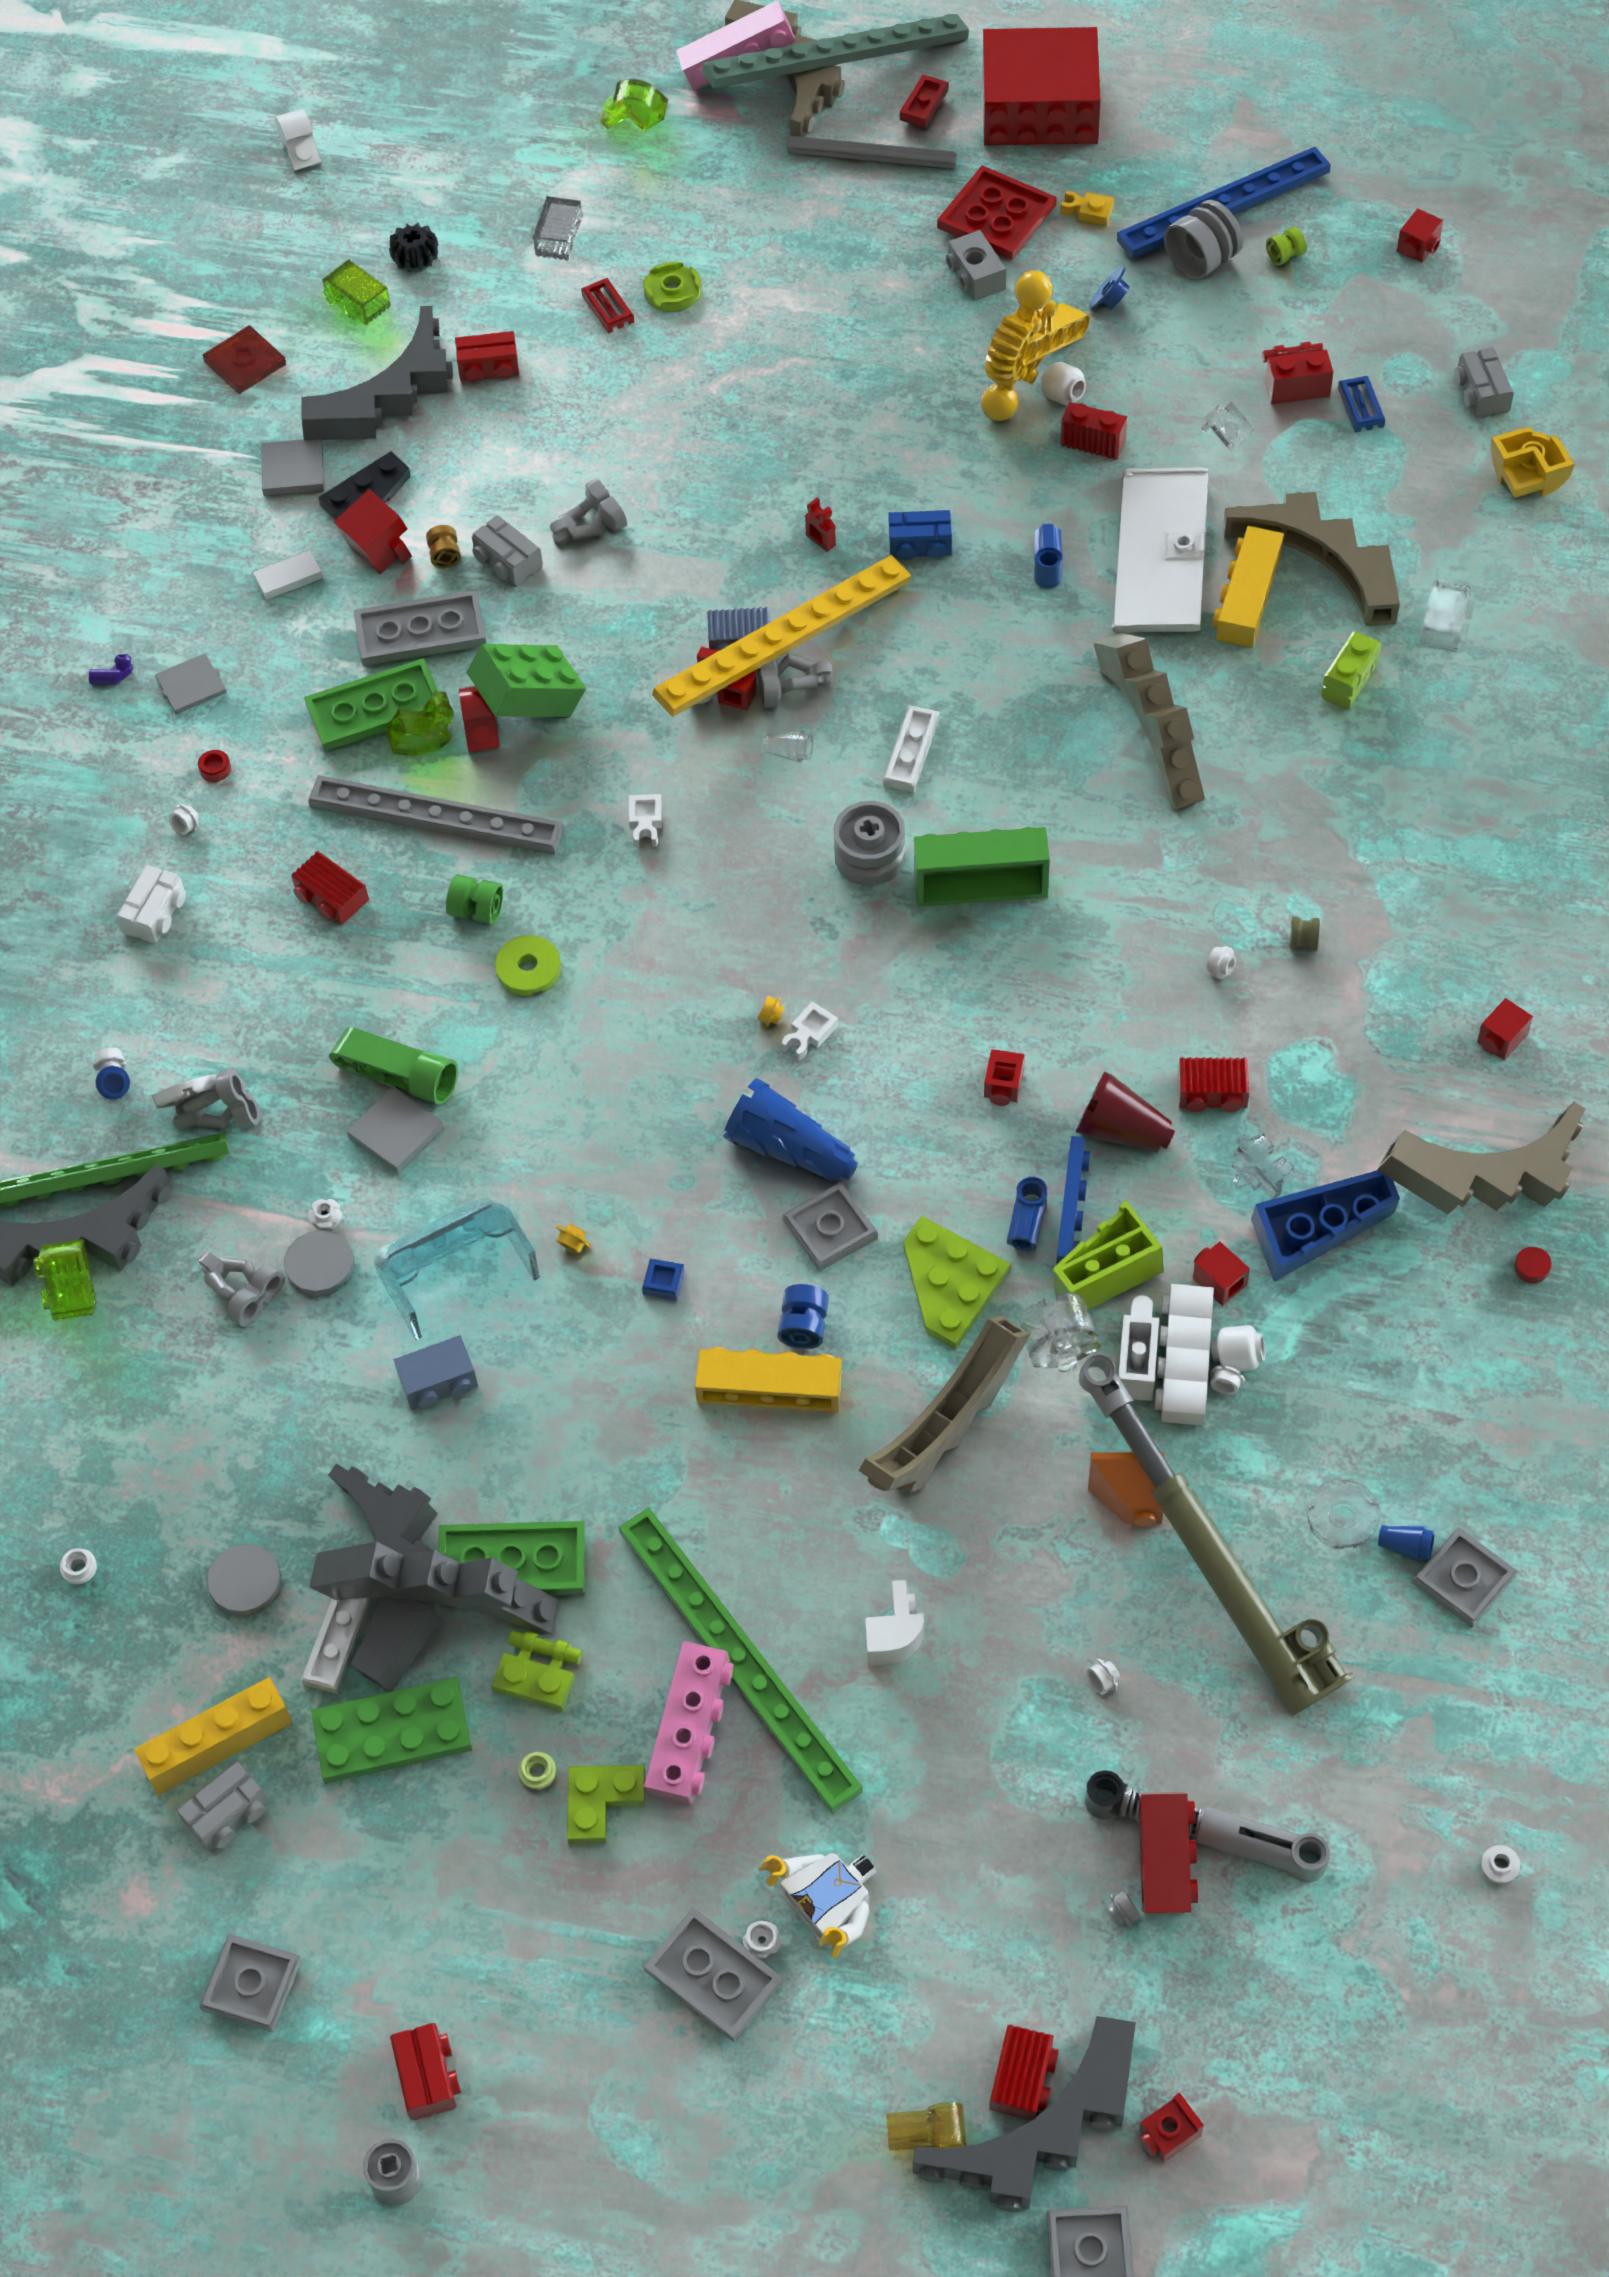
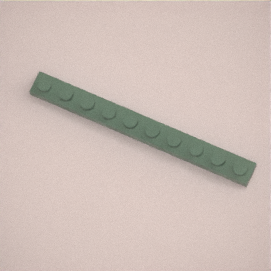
[702,14,969,89]

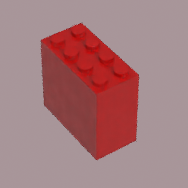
[982,27,1101,145]

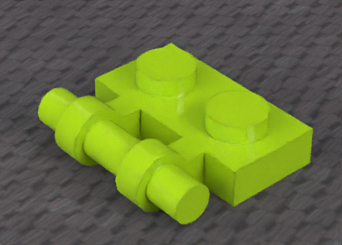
[491,1630,583,1712]

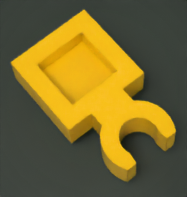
[1060,191,1115,226]

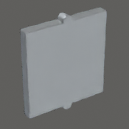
[155,653,226,714]

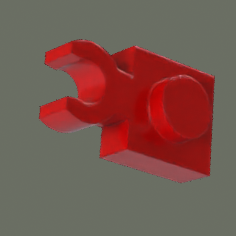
[805,497,836,552]

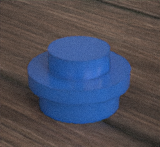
[95,1065,130,1099]

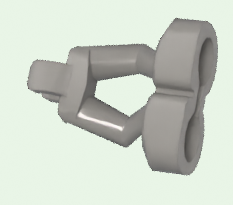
[550,478,627,545]
[757,653,832,708]
[173,1067,261,1130]
[198,1251,285,1327]

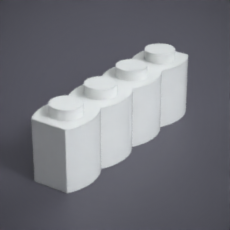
[1154,1284,1214,1426]

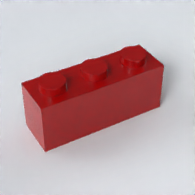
[1138,1792,1198,1913]

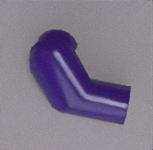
[89,654,134,685]

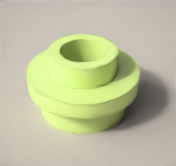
[518,1752,556,1790]

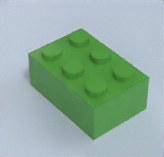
[466,644,586,717]

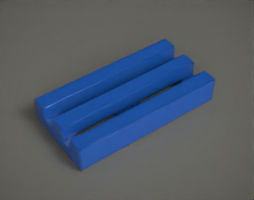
[1338,376,1385,433]

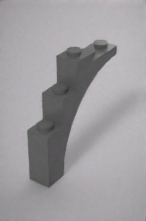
[301,306,453,440]
[0,1165,172,1286]
[328,1464,442,1692]
[309,1542,558,1635]
[913,2016,1136,2212]

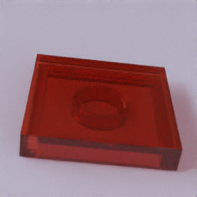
[202,325,286,394]

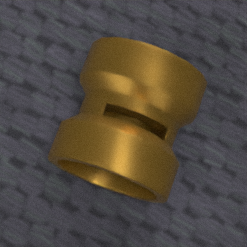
[426,525,461,569]

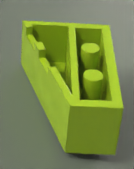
[1053,1200,1164,1318]

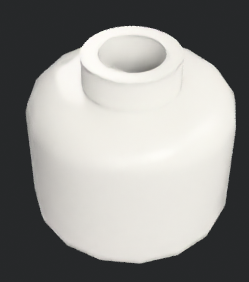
[1041,362,1086,405]
[1211,1325,1265,1372]

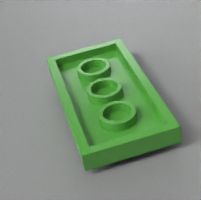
[304,658,445,751]
[438,1521,586,1595]
[311,1676,472,1784]

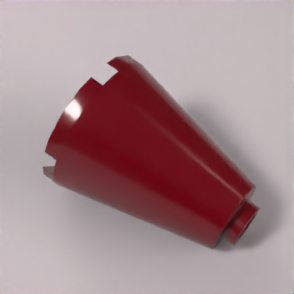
[1076,1072,1175,1153]

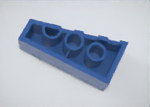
[1251,1170,1400,1282]

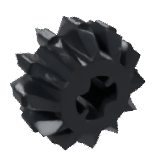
[389,222,438,272]

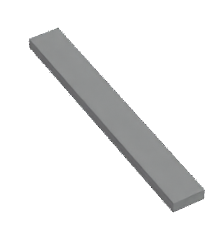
[308,775,564,855]

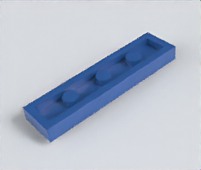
[1056,1136,1091,1265]

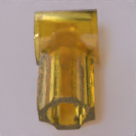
[886,2102,967,2151]

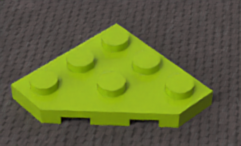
[903,1216,1011,1349]

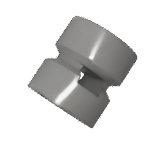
[363,2139,422,2205]

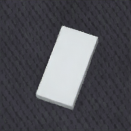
[253,550,323,600]

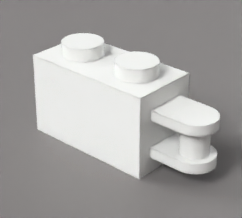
[1118,1295,1159,1401]

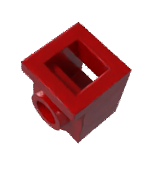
[984,1049,1025,1106]
[1139,2092,1204,2163]

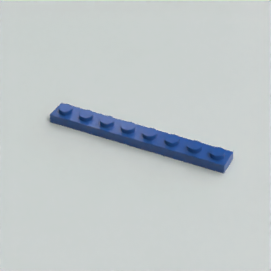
[1117,146,1331,259]

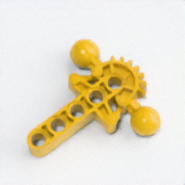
[981,270,1090,421]

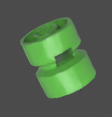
[446,874,504,925]

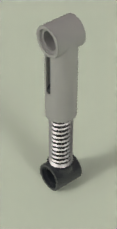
[1085,1770,1330,1883]

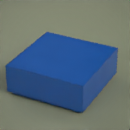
[642,1258,685,1300]

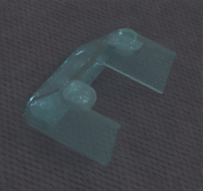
[374,1198,540,1340]

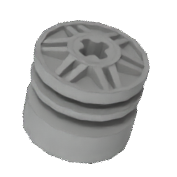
[1164,199,1243,280]

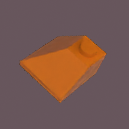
[1088,1452,1165,1527]

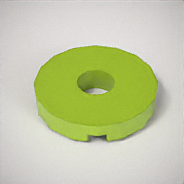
[643,261,702,312]
[495,935,562,996]

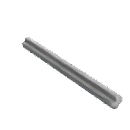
[787,136,957,169]

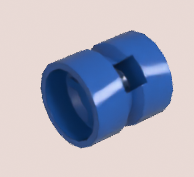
[777,1284,829,1349]

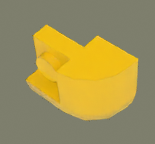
[1491,427,1575,498]

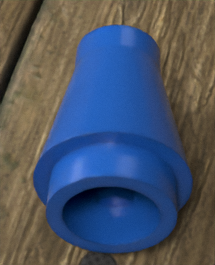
[1378,1525,1435,1562]

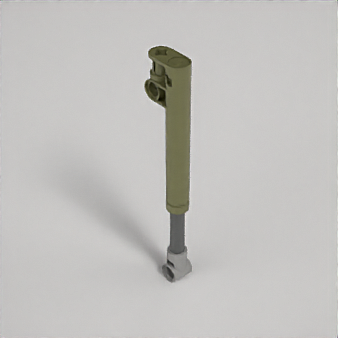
[1078,1353,1355,1716]

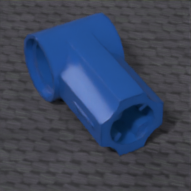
[1034,524,1063,588]
[1007,1176,1047,1251]

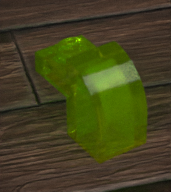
[600,79,668,131]
[385,691,454,756]

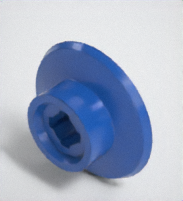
[1089,265,1130,309]

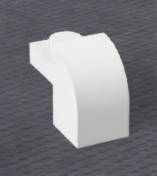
[274,109,322,172]
[865,1580,924,1666]

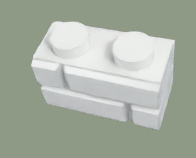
[116,865,186,944]

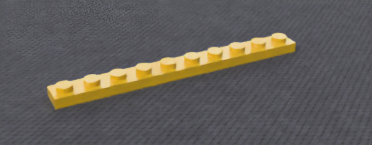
[652,555,911,717]

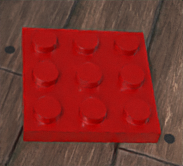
[937,165,1057,260]

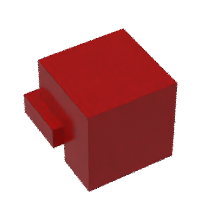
[334,489,412,574]

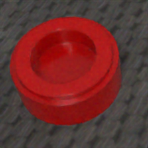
[198,750,231,782]
[1514,1247,1552,1283]

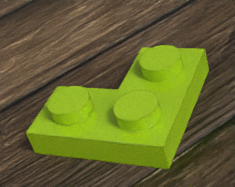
[567,1765,645,1844]

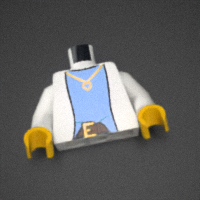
[758,1853,877,1958]

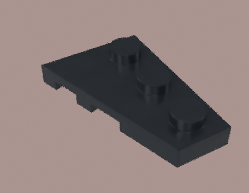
[318,451,411,520]

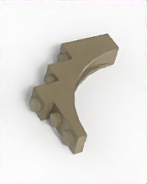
[725,0,845,137]
[1223,492,1400,626]
[1093,633,1205,809]
[1377,1101,1586,1215]
[859,1315,1030,1493]

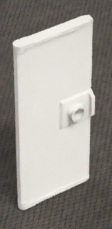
[1112,467,1209,633]

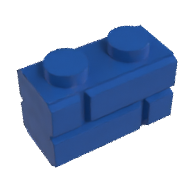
[888,510,952,560]

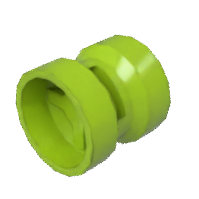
[1266,226,1307,266]

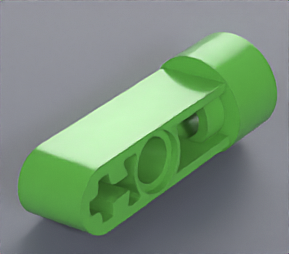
[329,1027,458,1105]

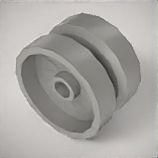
[834,801,905,886]

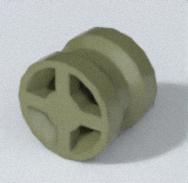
[1290,916,1320,951]

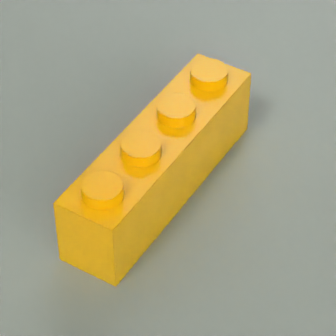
[1212,526,1284,648]
[695,1347,842,1412]
[134,1676,293,1796]

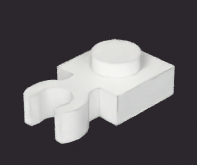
[629,794,662,848]
[782,1002,839,1061]

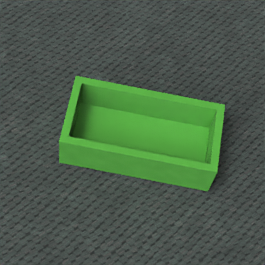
[914,827,1050,907]

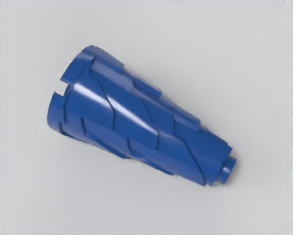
[723,1078,859,1182]

